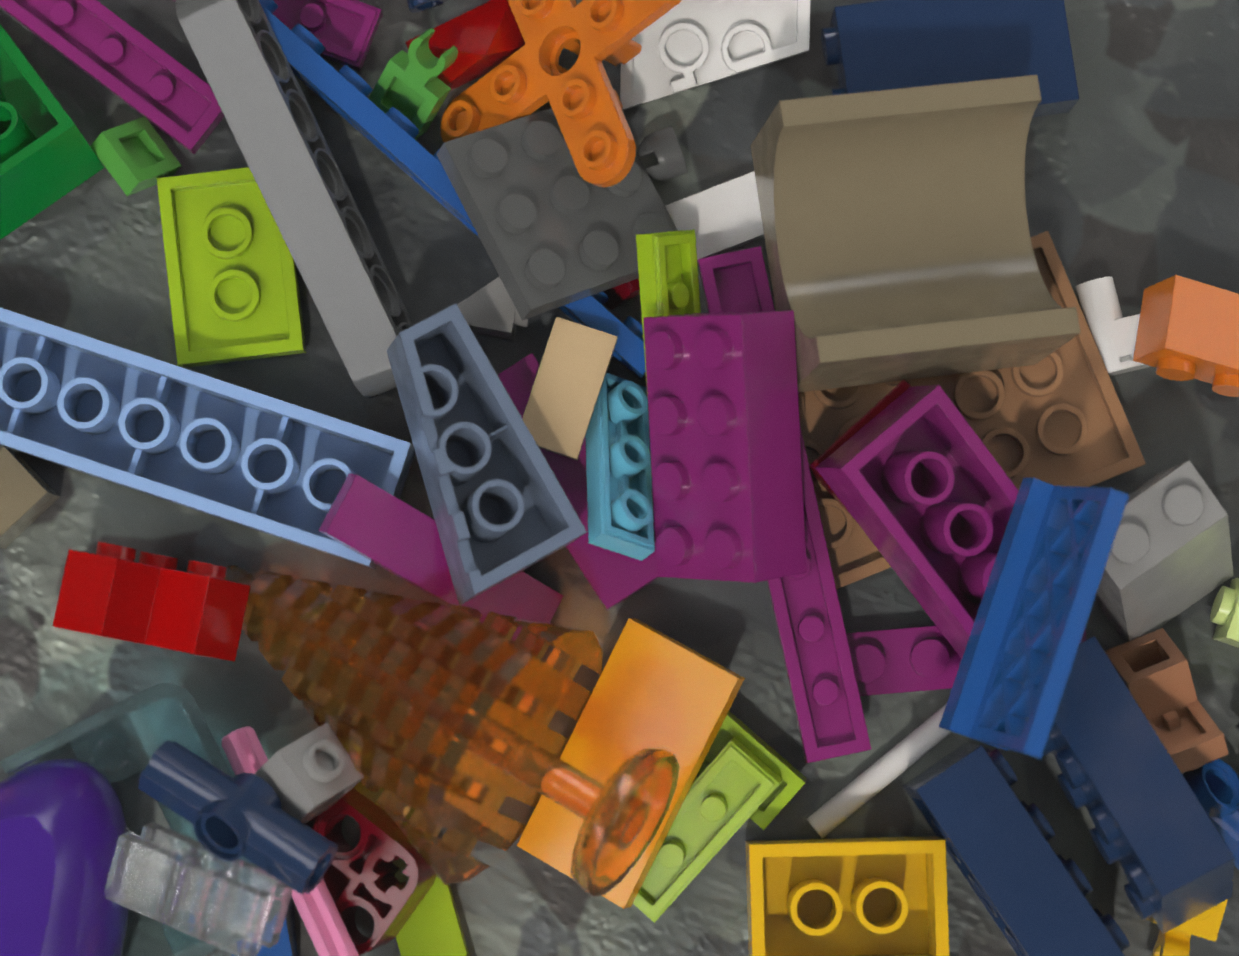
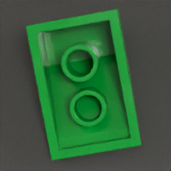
[0,24,105,240]

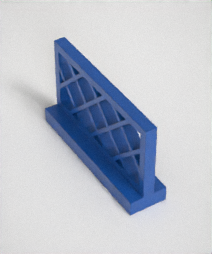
[939,477,1129,759]

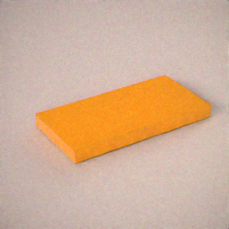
[517,618,745,909]

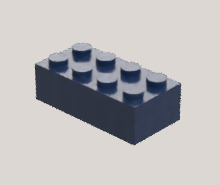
[1026,636,1235,934]
[903,743,1131,956]

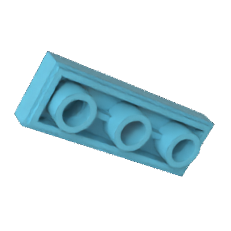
[586,373,655,561]

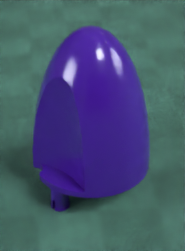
[0,758,131,956]

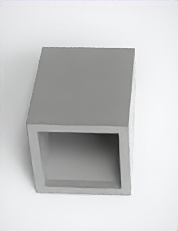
[1091,460,1234,643]

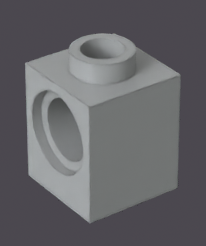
[254,723,364,824]

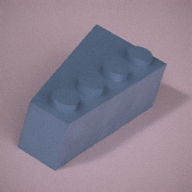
[386,303,587,606]

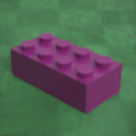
[643,310,807,583]
[815,385,1072,659]

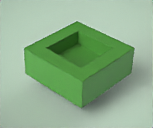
[90,117,182,196]

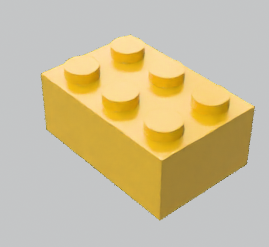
[745,836,950,956]

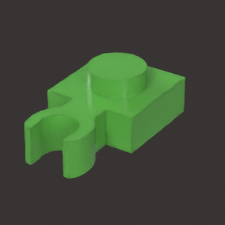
[368,28,458,140]

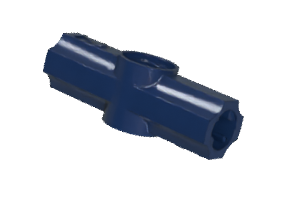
[138,740,338,895]

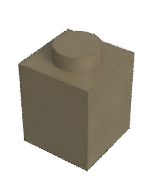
[0,446,60,549]

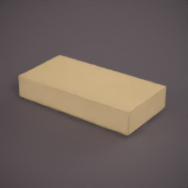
[522,317,618,461]

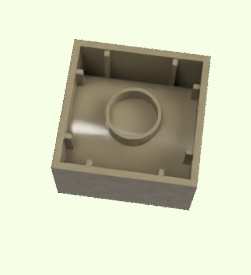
[750,75,1081,393]

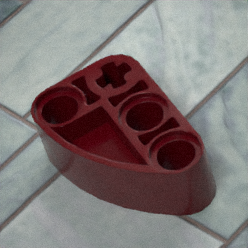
[305,787,438,955]

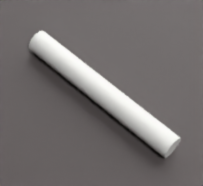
[806,704,952,839]

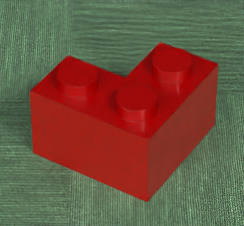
[53,542,251,662]

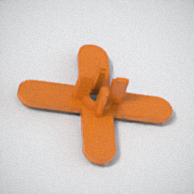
[440,0,682,187]

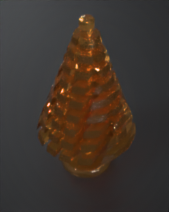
[225,565,680,897]

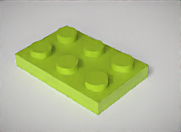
[157,167,306,368]

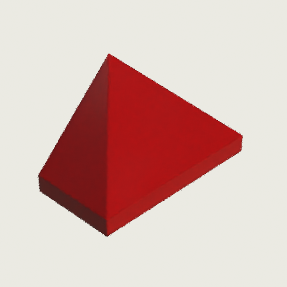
[405,0,525,91]

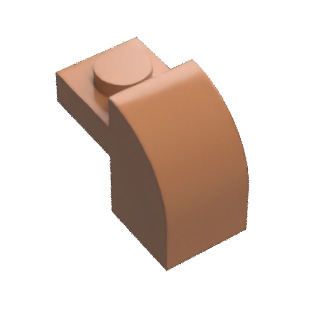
[1104,628,1229,774]

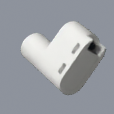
[1076,276,1152,376]

